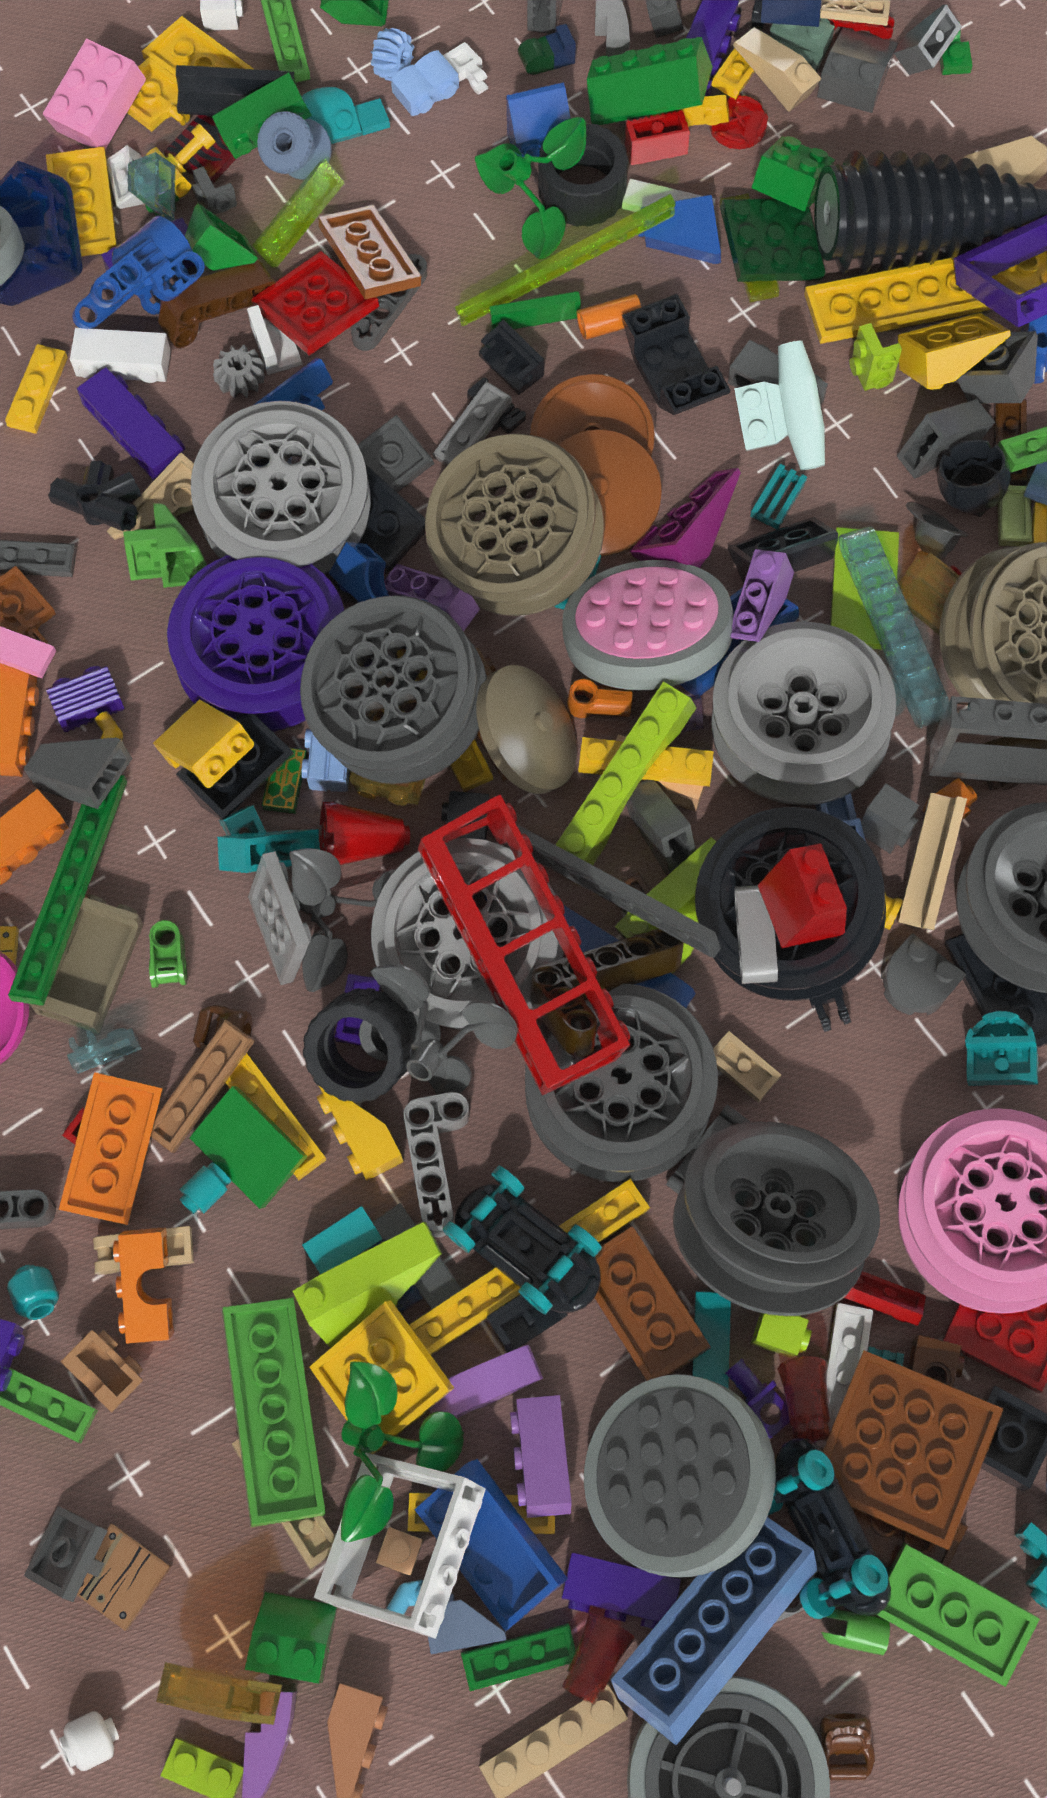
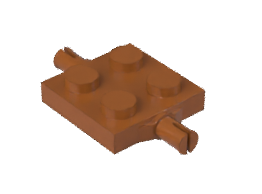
[0,566,56,644]

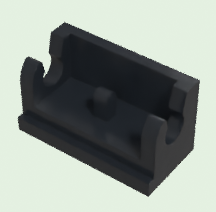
[479,320,544,395]
[487,1295,568,1353]

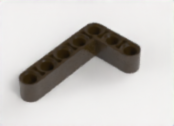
[530,928,684,1057]

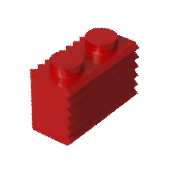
[625,110,690,165]

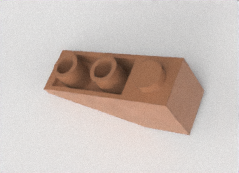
[327,1682,389,1798]

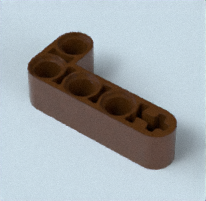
[158,261,276,349]

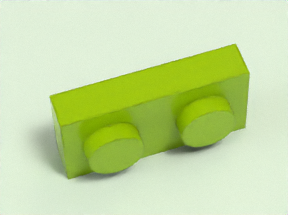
[160,1738,244,1798]

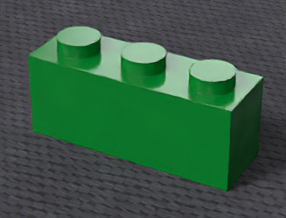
[212,72,312,159]

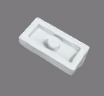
[247,305,302,375]

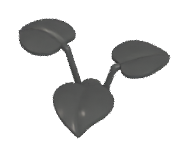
[290,848,397,992]
[370,965,519,1095]

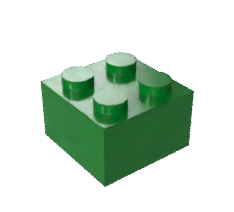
[751,136,835,212]

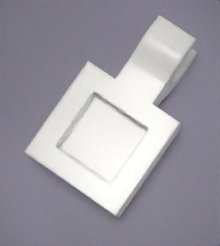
[443,42,488,94]

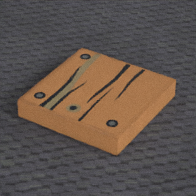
[77,1523,172,1631]

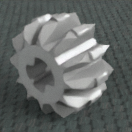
[213,344,265,398]

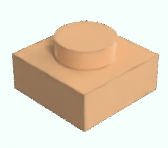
[376,1527,424,1576]

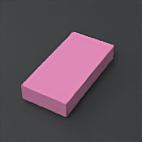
[0,626,56,678]

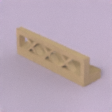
[820,0,890,26]
[897,793,967,930]

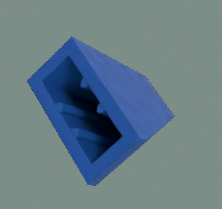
[636,195,721,264]

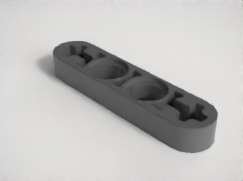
[351,254,427,351]

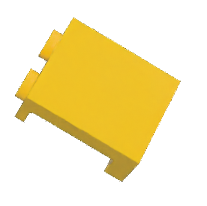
[153,699,254,788]

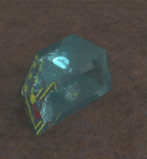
[127,152,175,221]

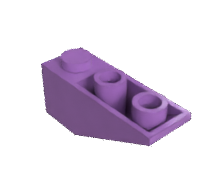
[731,549,794,642]
[384,564,480,631]

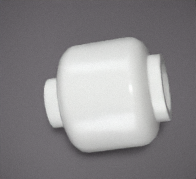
[59,1711,119,1771]

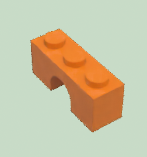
[113,1227,174,1343]

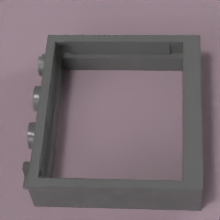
[929,696,1047,785]

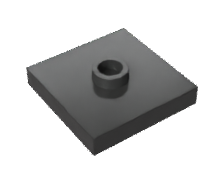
[358,415,435,492]

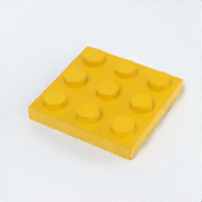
[309,1300,454,1454]

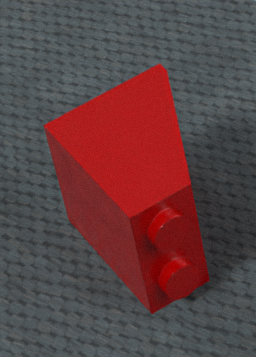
[758,843,847,948]

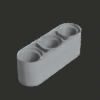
[735,886,778,984]

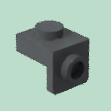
[191,166,237,214]

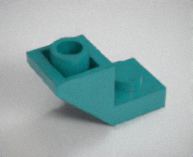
[1015,1522,1047,1610]

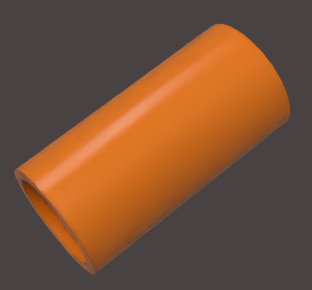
[577,294,641,340]

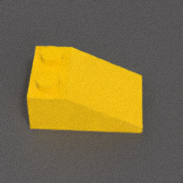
[898,313,1010,390]

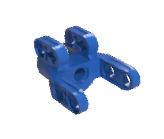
[72,216,205,329]

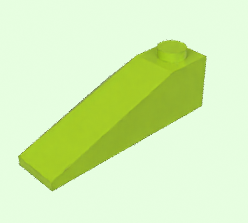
[615,837,716,974]
[293,1222,442,1348]

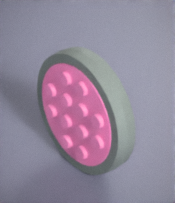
[562,560,734,690]

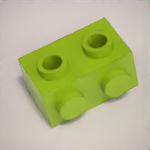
[751,1313,812,1358]

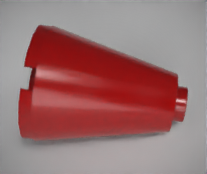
[319,801,410,865]

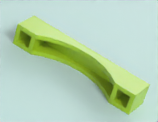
[556,681,697,865]

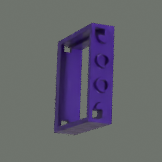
[954,215,1047,328]

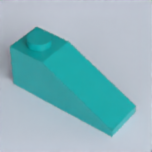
[217,829,320,873]

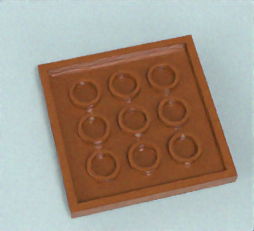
[823,1350,1003,1551]

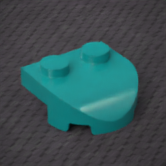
[302,87,362,144]
[965,1011,1038,1086]

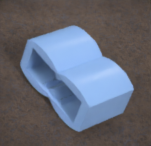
[391,50,459,116]

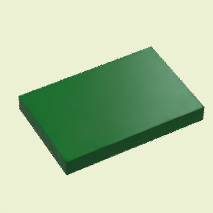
[189,1086,308,1209]

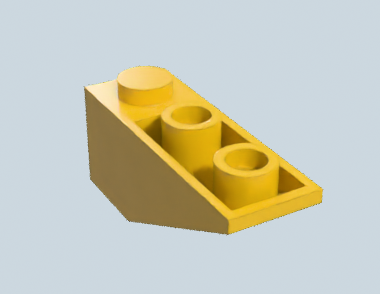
[316,1086,403,1181]

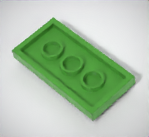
[876,1542,1040,1687]

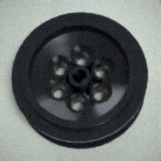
[695,807,886,1001]

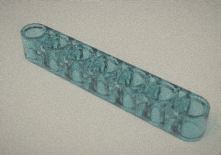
[839,526,949,728]

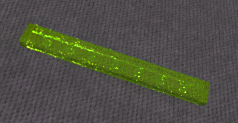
[455,194,675,326]

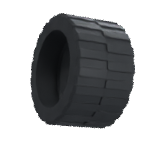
[538,124,628,227]
[303,988,416,1103]

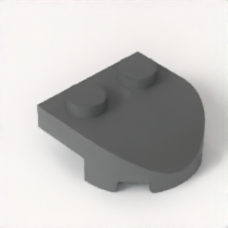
[881,933,966,1015]

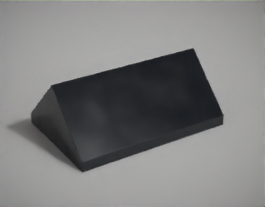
[728,517,839,584]
[176,713,294,820]

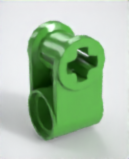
[149,920,188,988]

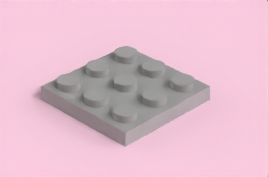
[248,851,311,985]

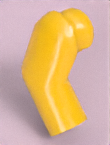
[95,711,123,740]

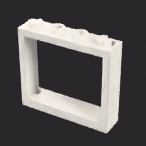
[314,1453,486,1639]

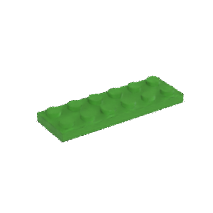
[222,1298,326,1527]

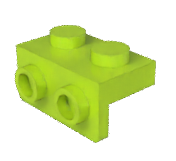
[849,323,902,391]

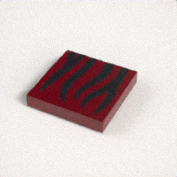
[164,115,236,184]

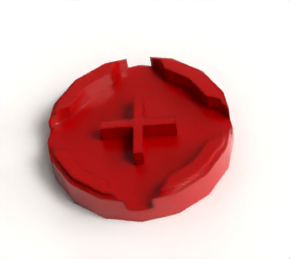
[709,95,768,149]

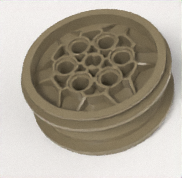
[425,434,605,616]
[940,542,1047,704]

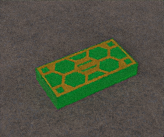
[262,748,308,814]

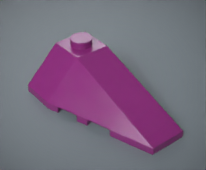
[630,468,741,569]

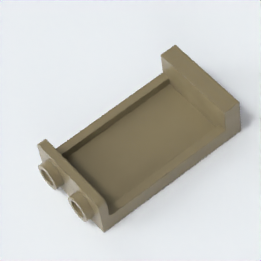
[29,894,144,1034]

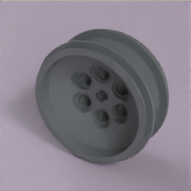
[300,596,487,784]

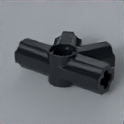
[48,461,142,531]

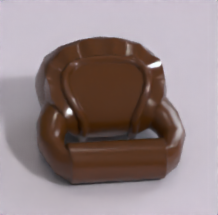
[193,1005,252,1051]
[820,1713,875,1781]

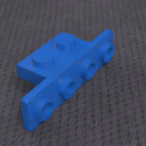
[254,358,333,411]

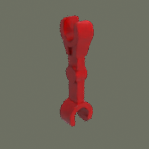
[828,17,895,39]

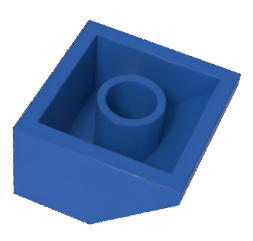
[506,82,571,157]

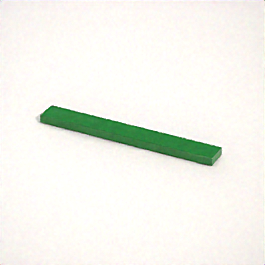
[8,775,127,1006]

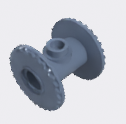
[257,111,332,180]

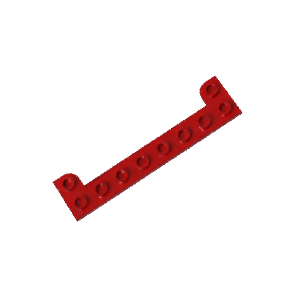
[418,794,630,1096]

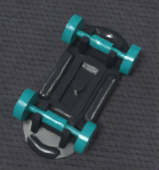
[442,1165,602,1315]
[768,1437,891,1619]

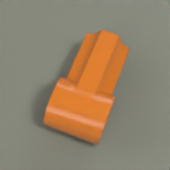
[567,679,632,718]

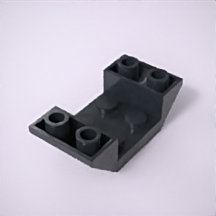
[622,294,730,415]

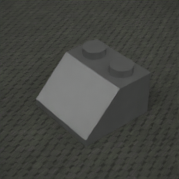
[957,331,1038,404]

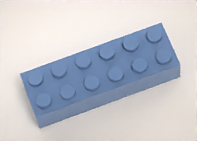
[611,1517,817,1745]

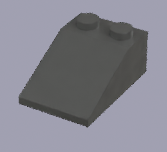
[817,27,898,113]

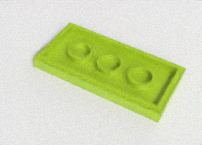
[830,527,899,650]

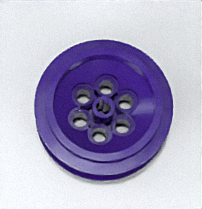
[167,555,344,731]

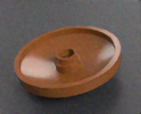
[530,374,655,456]
[536,430,662,556]

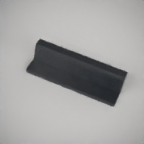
[176,65,295,116]

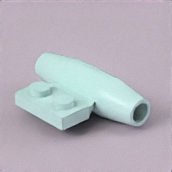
[734,341,825,471]

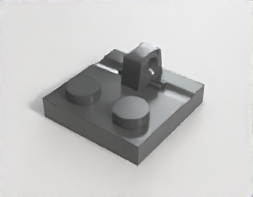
[24,1506,108,1602]

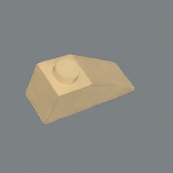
[733,27,821,112]

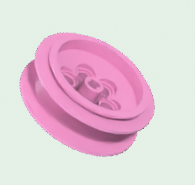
[898,1108,1047,1313]

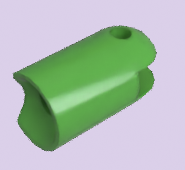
[821,1609,890,1656]

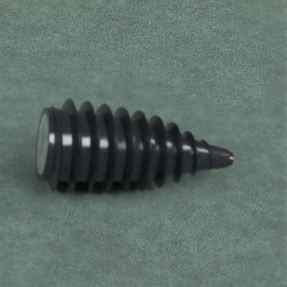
[815,150,1047,274]

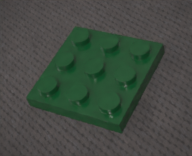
[720,199,826,282]

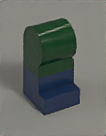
[517,24,576,75]

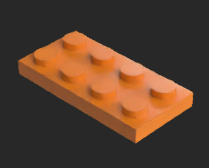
[58,1072,163,1225]

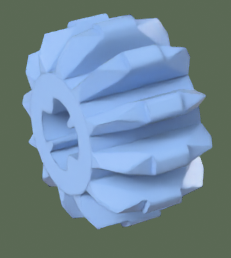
[371,28,414,81]

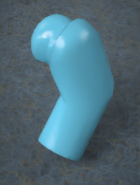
[386,1579,423,1615]

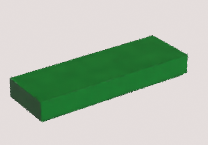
[489,291,581,331]
[461,1623,578,1691]

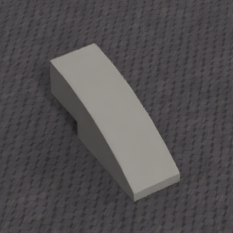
[595,0,630,56]

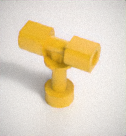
[144,124,216,198]

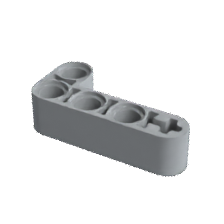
[404,1092,470,1237]

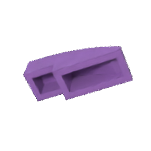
[429,1345,543,1418]
[242,1691,297,1798]

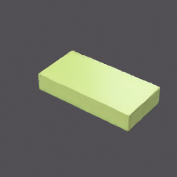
[998,485,1032,546]

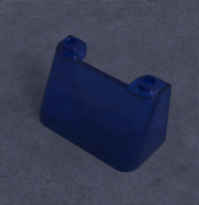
[0,161,83,306]

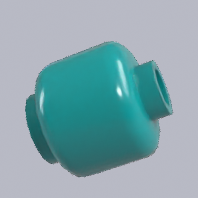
[7,1265,59,1320]

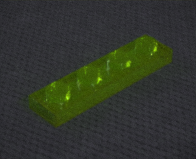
[252,160,345,268]

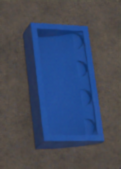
[415,1459,568,1631]

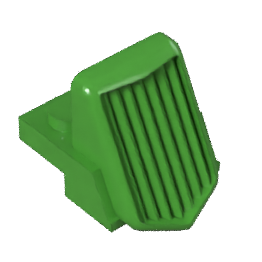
[123,503,207,588]

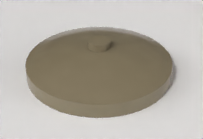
[476,665,577,794]

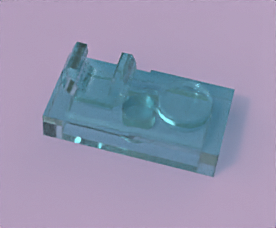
[67,1028,142,1074]

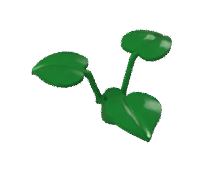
[475,117,586,260]
[341,1361,464,1542]

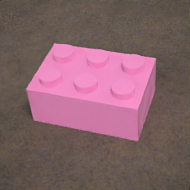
[43,38,146,150]

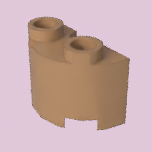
[60,1329,144,1413]

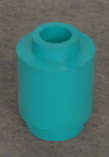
[179,1162,232,1214]

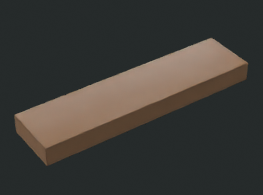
[150,1020,255,1153]

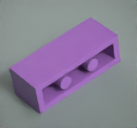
[510,1395,572,1518]

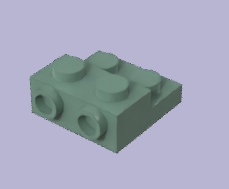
[769,18,835,73]

